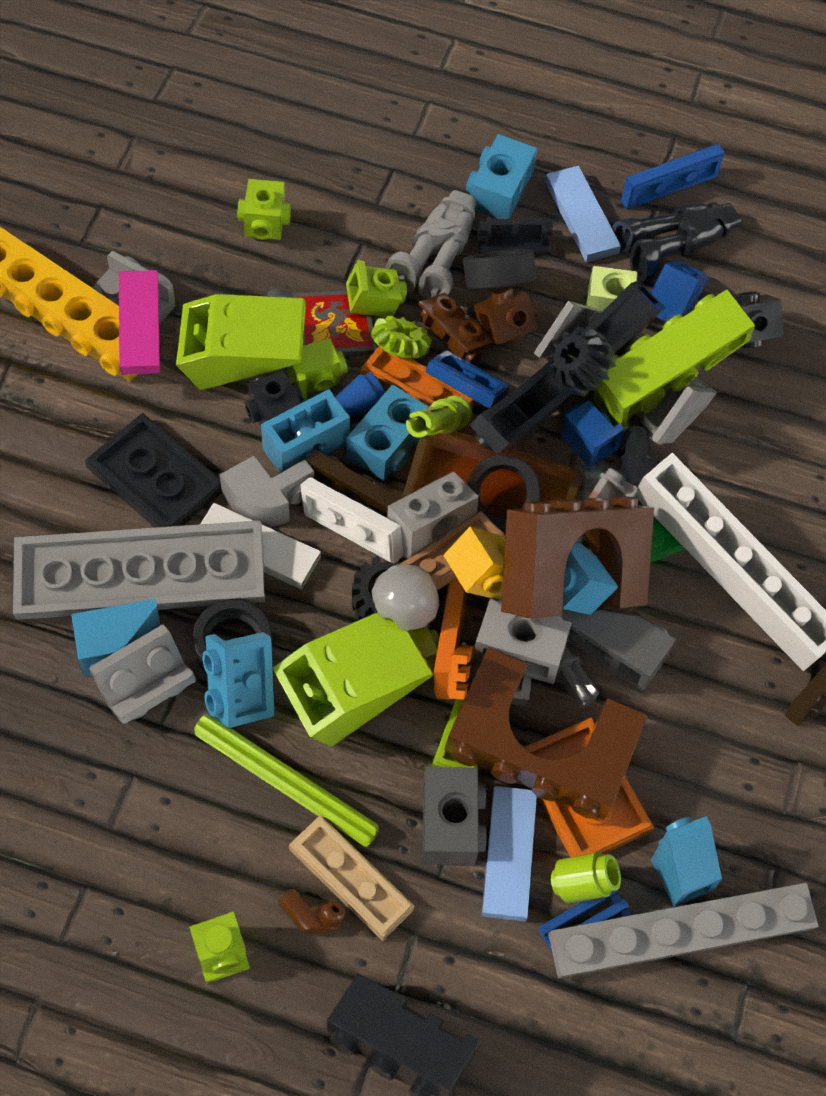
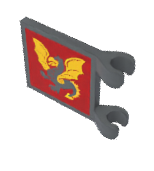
[267,289,377,356]

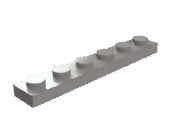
[548,883,819,979]

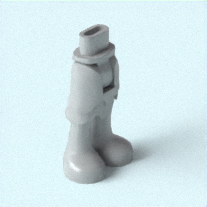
[385,190,477,299]

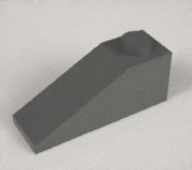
[560,609,676,693]

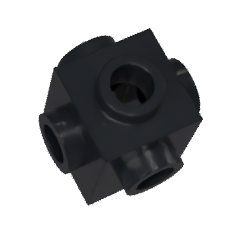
[736,291,784,348]
[244,371,304,427]

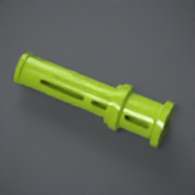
[406,396,472,438]

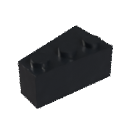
[327,973,481,1096]

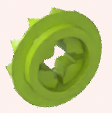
[371,316,432,358]

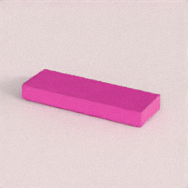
[119,270,160,375]

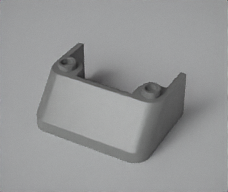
[534,301,717,445]

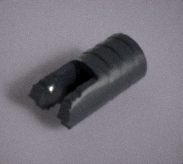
[620,424,656,502]

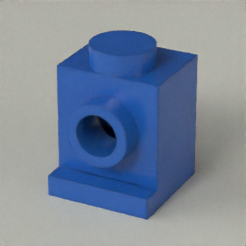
[560,401,625,468]

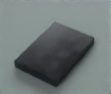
[84,413,222,528]

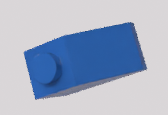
[651,260,711,322]

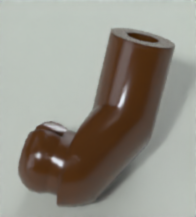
[278,888,345,934]

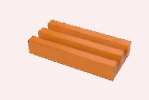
[447,644,475,700]

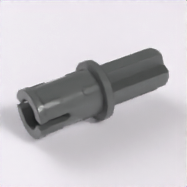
[555,646,599,707]

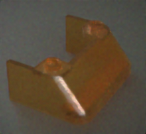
[402,431,585,517]

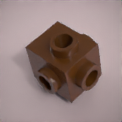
[473,287,538,345]

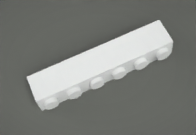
[635,453,826,671]

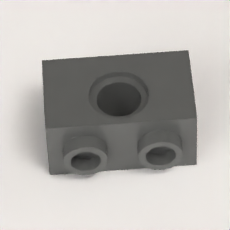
[422,766,486,866]

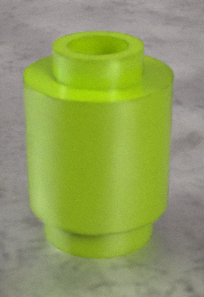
[551,852,621,904]

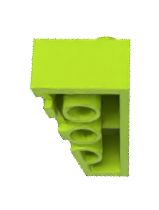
[593,289,755,431]

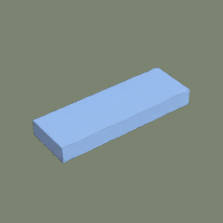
[545,165,621,263]
[481,786,537,922]

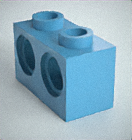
[346,384,429,482]

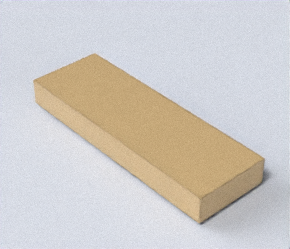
[289,815,415,941]

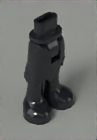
[612,202,741,281]

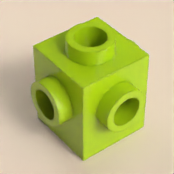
[237,179,291,240]

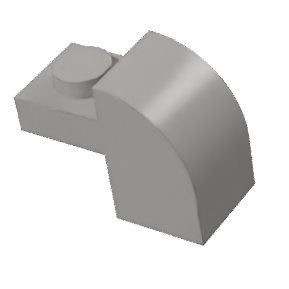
[220,456,314,527]

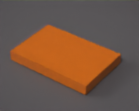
[524,717,654,857]

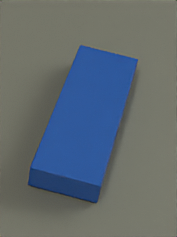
[621,144,725,209]

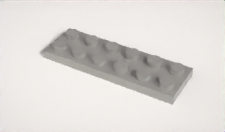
[13,520,265,620]

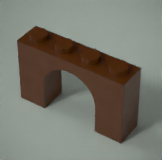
[501,496,654,619]
[444,647,648,820]

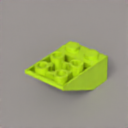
[176,294,306,391]
[273,612,434,747]

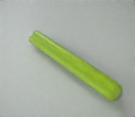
[194,714,379,847]

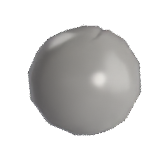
[372,564,440,631]

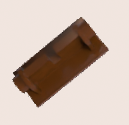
[418,293,494,364]

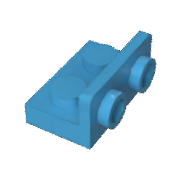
[202,632,274,728]

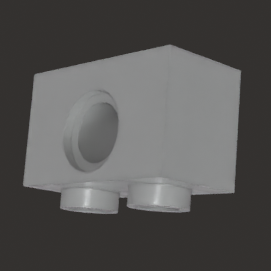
[387,471,479,560]
[473,598,572,684]

